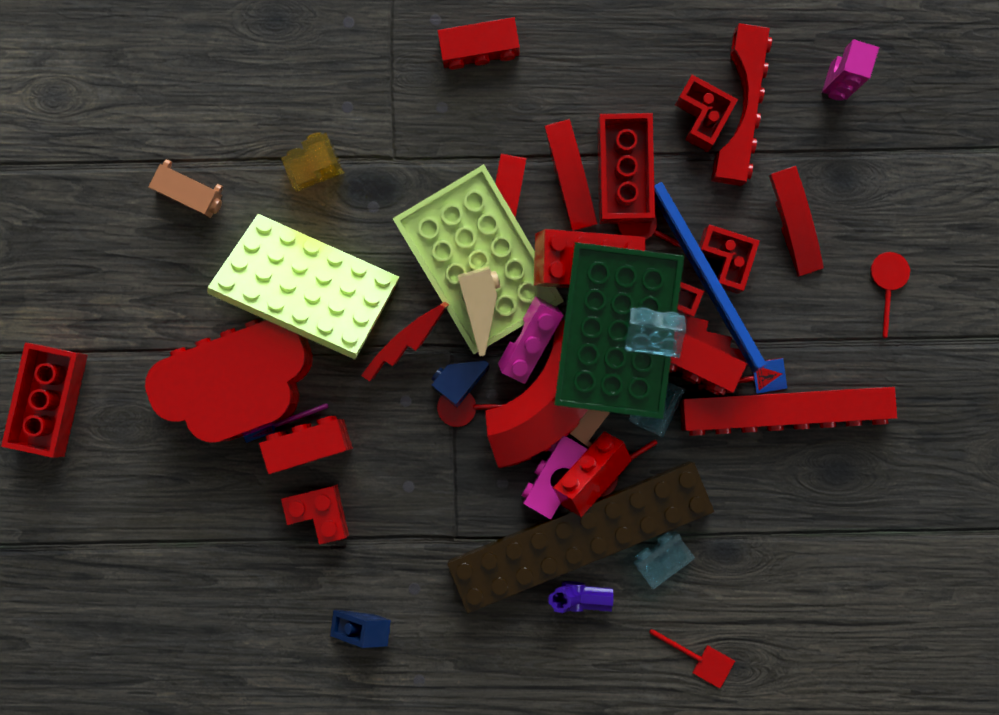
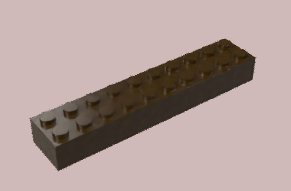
[447,461,714,614]

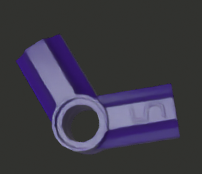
[549,581,614,613]

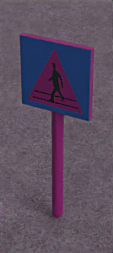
[243,403,328,443]

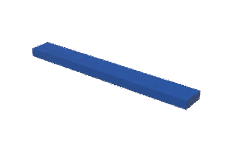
[654,182,767,373]

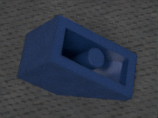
[431,361,490,408]
[330,610,391,648]

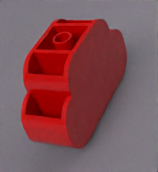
[145,319,313,442]

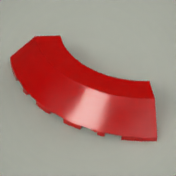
[485,320,588,468]

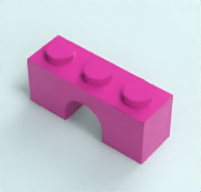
[822,39,879,101]
[498,296,564,384]
[521,436,588,520]

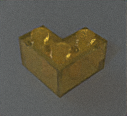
[281,132,344,191]

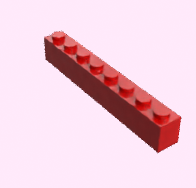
[680,387,897,436]

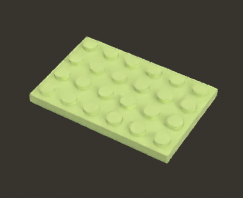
[393,164,564,354]
[208,214,399,359]

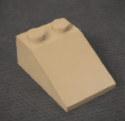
[458,266,501,356]

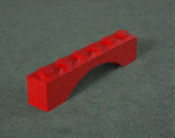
[711,23,772,186]

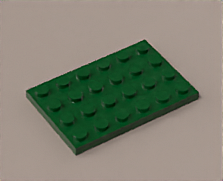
[554,242,684,419]

